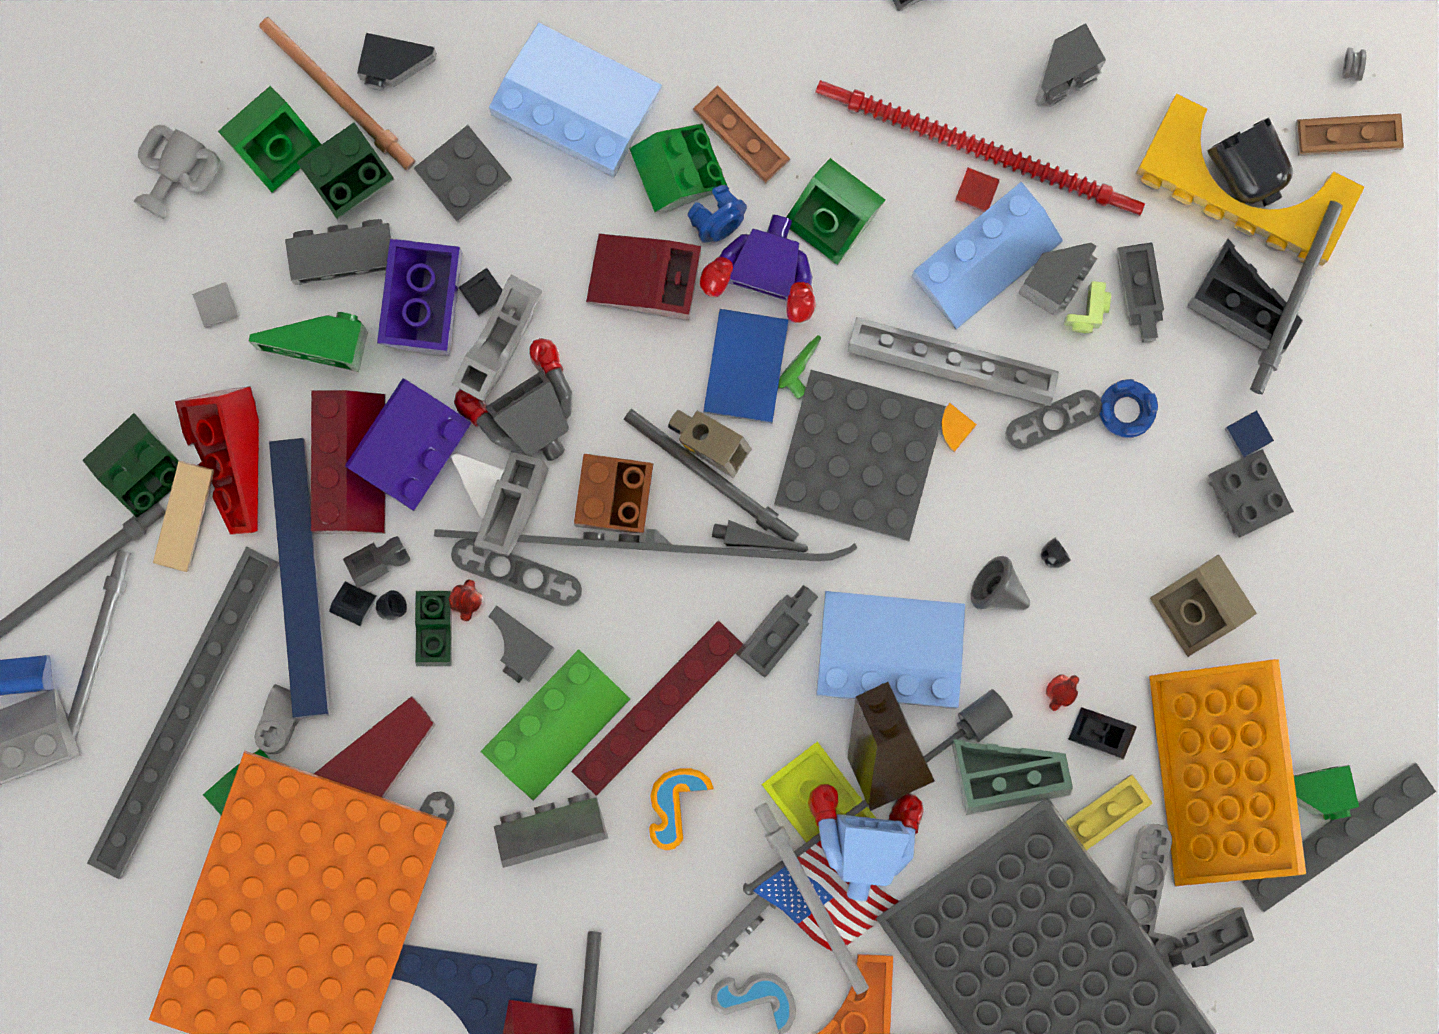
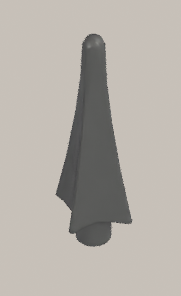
[712,520,808,553]

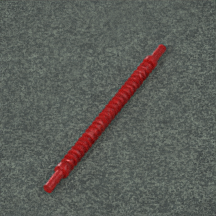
[815,80,1145,216]

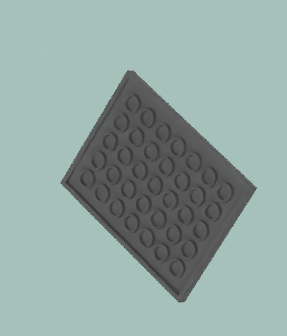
[876,797,1217,1034]

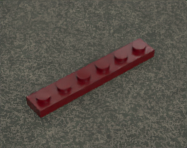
[571,620,744,796]

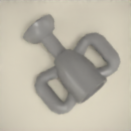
[133,125,220,219]

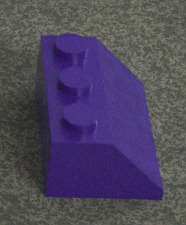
[377,239,463,356]
[345,378,471,511]

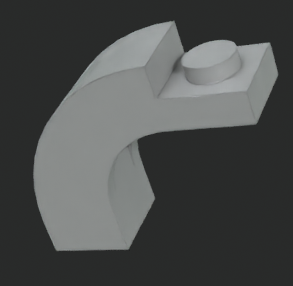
[452,275,542,401]

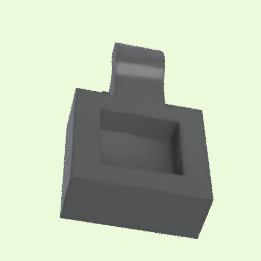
[343,536,410,588]

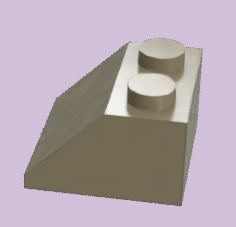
[1150,554,1257,657]

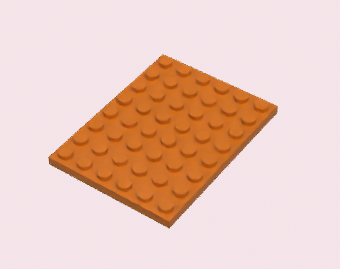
[149,750,447,1034]

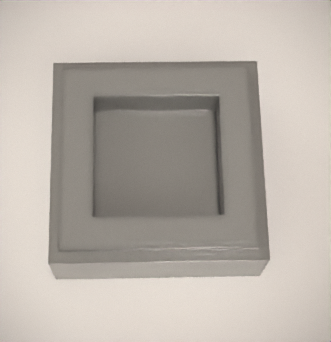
[192,282,238,328]

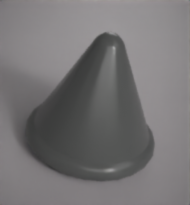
[970,556,1030,610]

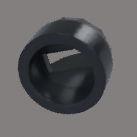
[1041,537,1071,569]
[375,590,407,621]

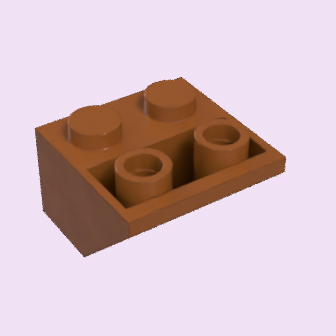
[574,454,654,533]

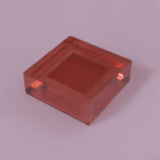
[955,167,1000,212]

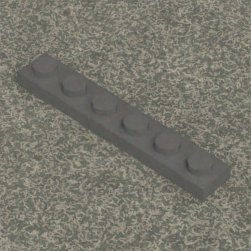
[1242,763,1437,912]

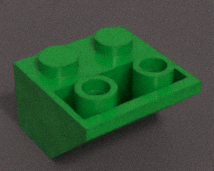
[629,123,727,212]

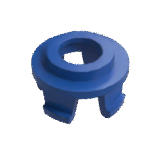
[687,185,747,243]
[1099,379,1158,438]

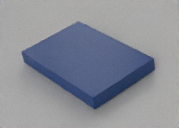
[703,309,789,424]

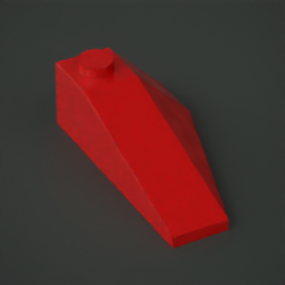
[175,386,259,534]

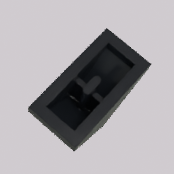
[1068,707,1137,760]

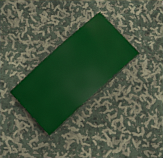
[415,591,452,666]

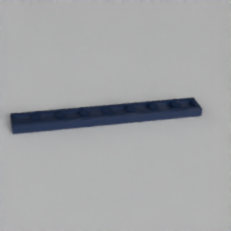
[269,438,329,719]

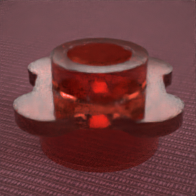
[449,579,483,621]
[1046,674,1080,711]

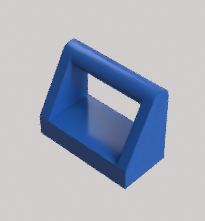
[0,655,53,696]

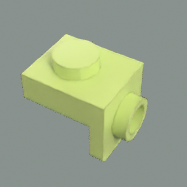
[1064,281,1111,333]

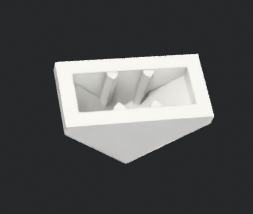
[451,453,504,521]

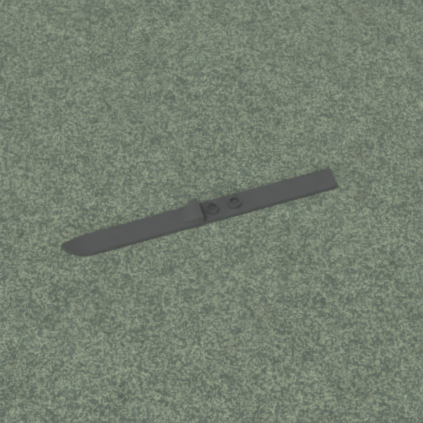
[434,529,857,561]

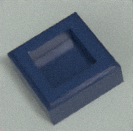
[1225,410,1274,458]

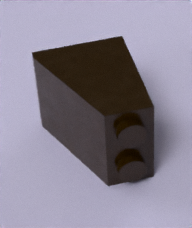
[847,682,935,811]

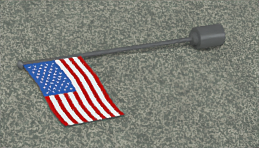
[743,689,1013,951]

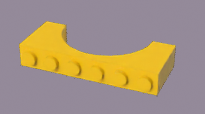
[1136,93,1365,266]

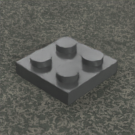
[414,125,512,223]

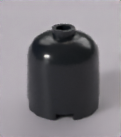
[1207,117,1293,207]

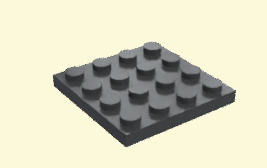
[774,370,946,542]

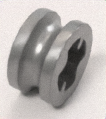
[1343,47,1366,81]

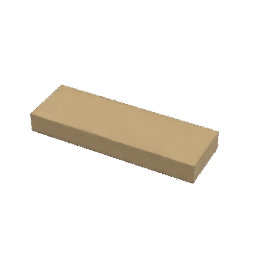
[153,461,214,572]

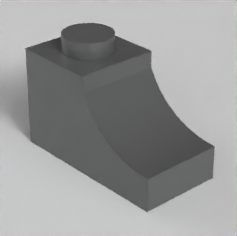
[488,605,555,683]

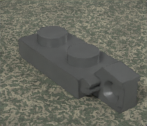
[1117,242,1164,342]
[736,585,818,678]
[1167,907,1255,968]

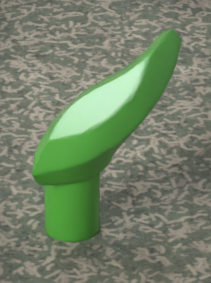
[778,335,821,399]

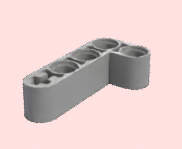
[1123,824,1184,968]

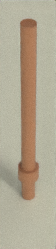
[259,17,416,170]

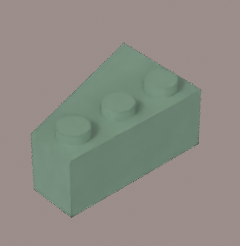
[952,739,1073,815]

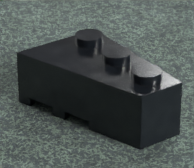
[1187,239,1303,355]

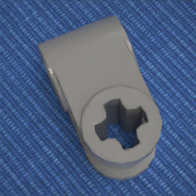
[254,684,300,755]

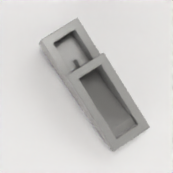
[474,451,549,556]

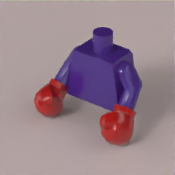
[700,215,816,323]

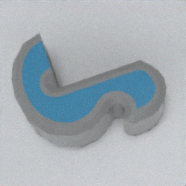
[711,973,796,1034]

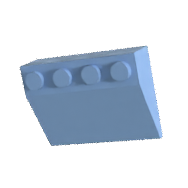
[489,23,662,178]
[816,591,965,709]

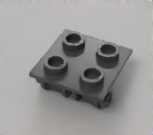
[1209,449,1294,538]

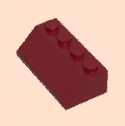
[311,390,386,534]

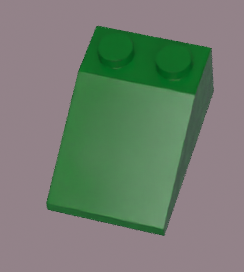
[248,312,368,372]

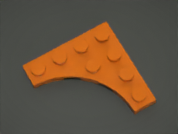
[816,954,893,1034]

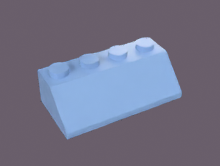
[911,182,1063,329]

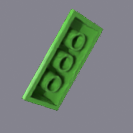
[480,649,631,801]

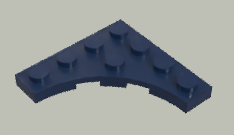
[391,944,537,1034]

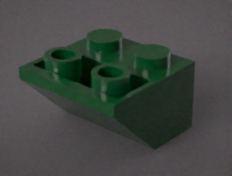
[297,122,395,220]
[82,413,180,518]

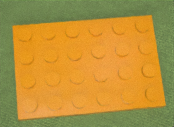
[1149,659,1306,886]

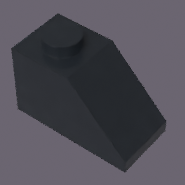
[357,33,437,90]

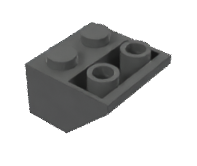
[1035,23,1106,106]
[1018,242,1098,315]

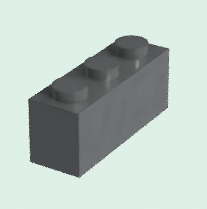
[285,219,393,285]

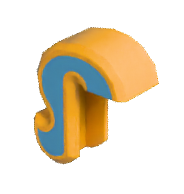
[649,768,714,850]

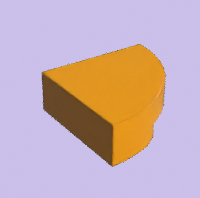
[941,403,977,452]

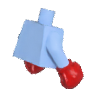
[808,784,924,901]

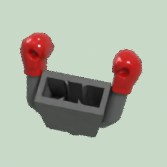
[454,338,572,461]

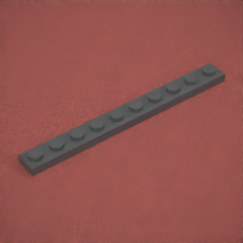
[87,546,279,879]

